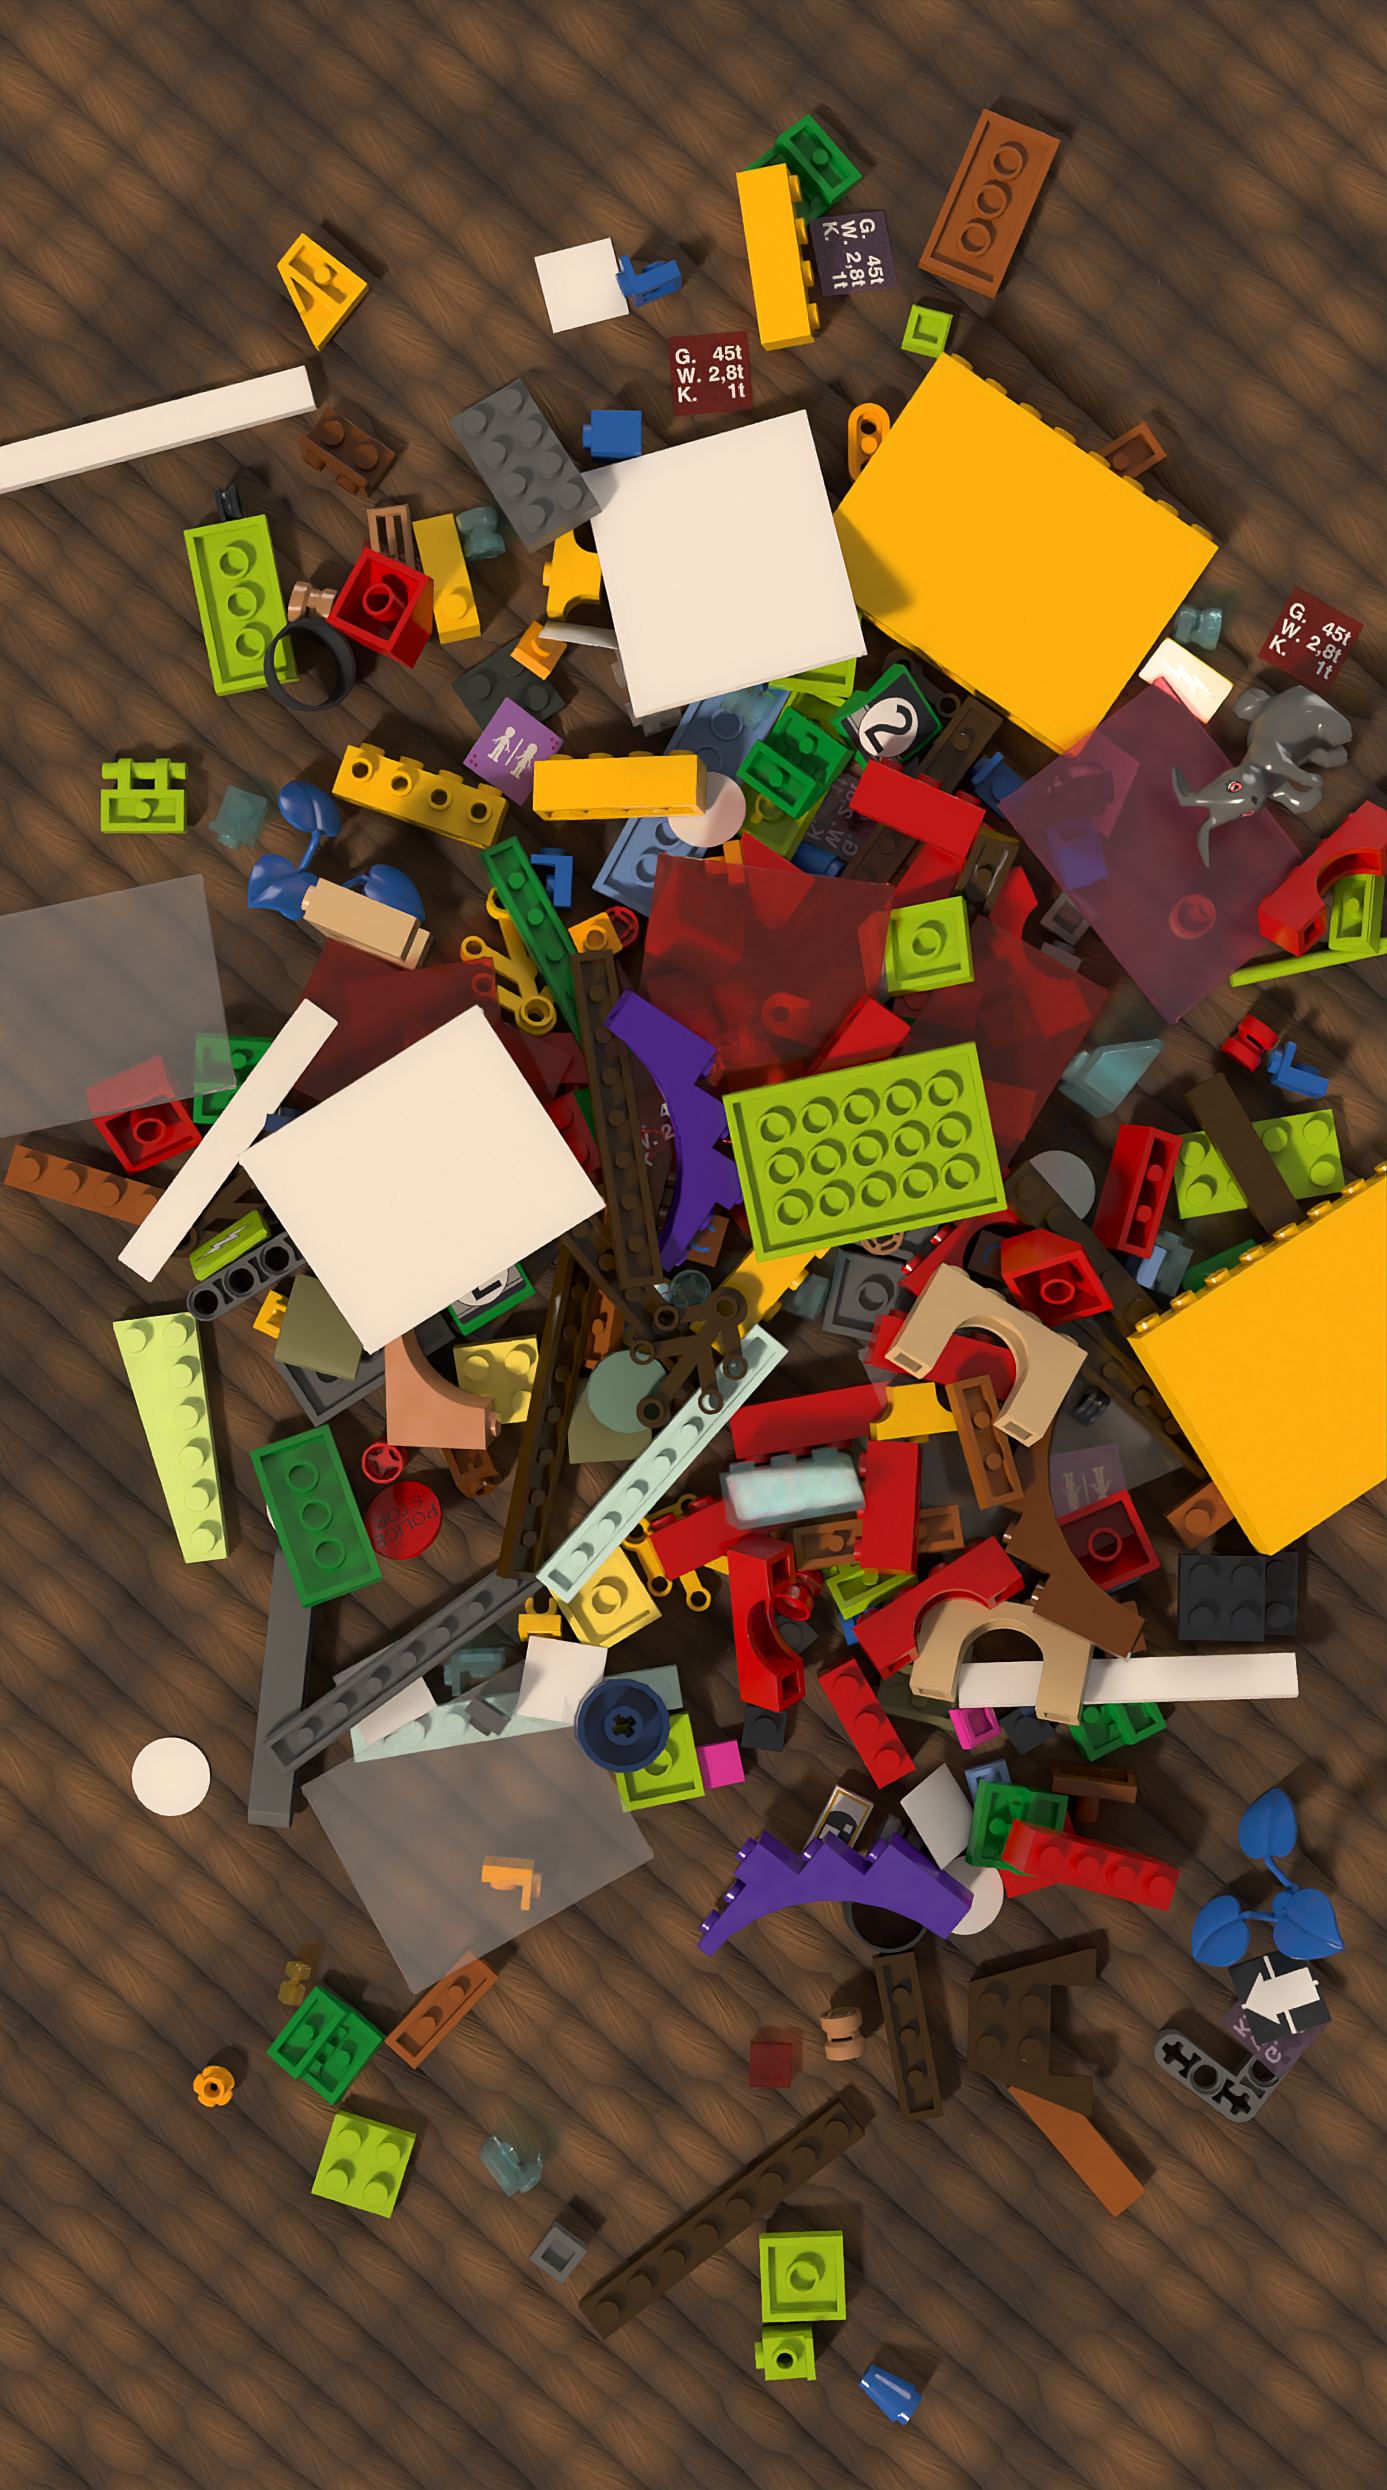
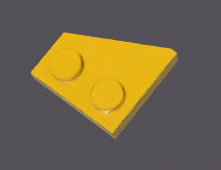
[277,233,369,351]

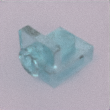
[208,785,270,850]
[1151,1230,1194,1297]
[780,1274,831,1323]
[444,1648,505,1696]
[478,2135,544,2197]

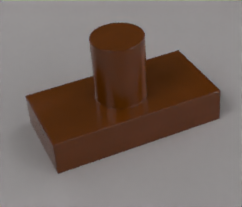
[1048,1759,1137,1823]

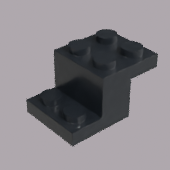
[1177,1549,1298,1641]

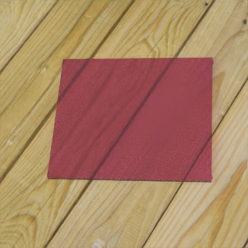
[997,676,1331,1026]

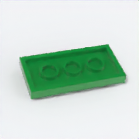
[249,1424,383,1609]

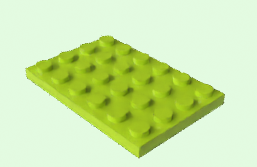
[722,1041,1008,1263]

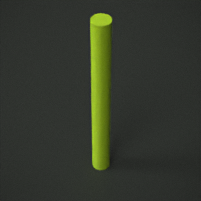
[1229,937,1387,987]

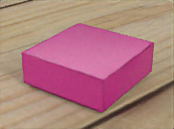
[948,1705,1002,1749]
[696,1738,745,1789]

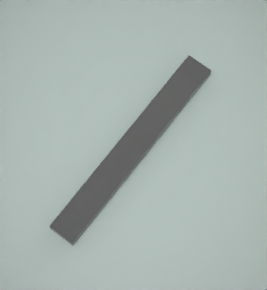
[259,1560,545,1779]

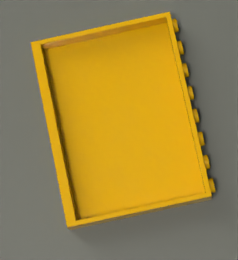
[833,352,1219,761]
[1127,1160,1387,1556]

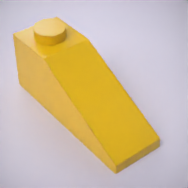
[412,513,481,644]

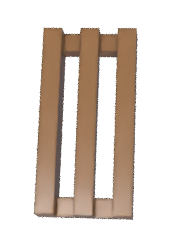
[367,504,417,571]

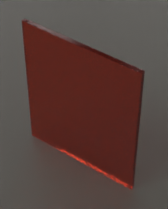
[629,852,895,1143]

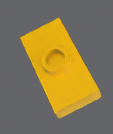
[543,530,604,621]
[869,1382,957,1443]

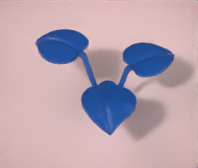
[248,780,425,924]
[1191,1788,1346,1967]

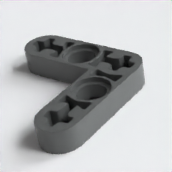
[1152,2029,1309,2123]

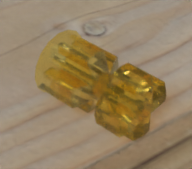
[277,1961,311,2006]

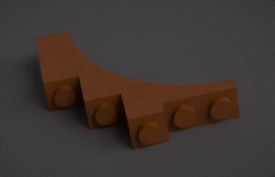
[1000,1395,1146,1662]

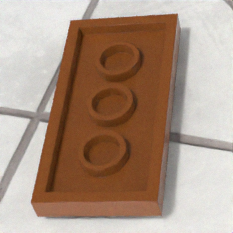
[918,109,1061,299]

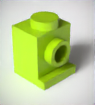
[754,2323,816,2381]

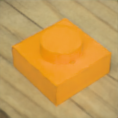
[510,620,567,680]

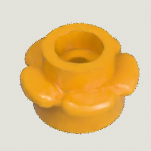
[194,2065,235,2107]

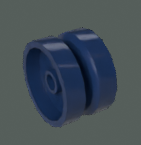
[573,1678,670,1773]

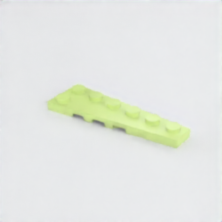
[113,1312,230,1563]

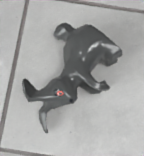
[1172,685,1353,869]

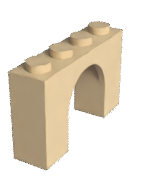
[301,878,434,975]
[884,1263,1088,1447]
[909,1599,1094,1726]

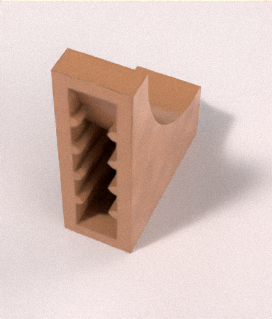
[385,1328,501,1450]

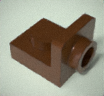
[442,1447,504,1498]

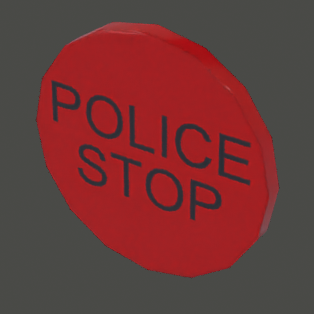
[364,1481,443,1560]

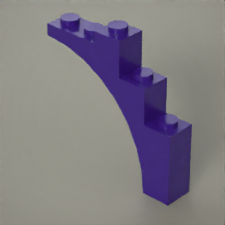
[603,989,744,1272]
[697,1830,974,1957]

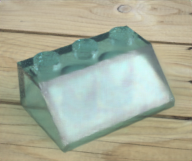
[1057,1039,1165,1119]
[719,1447,866,1530]

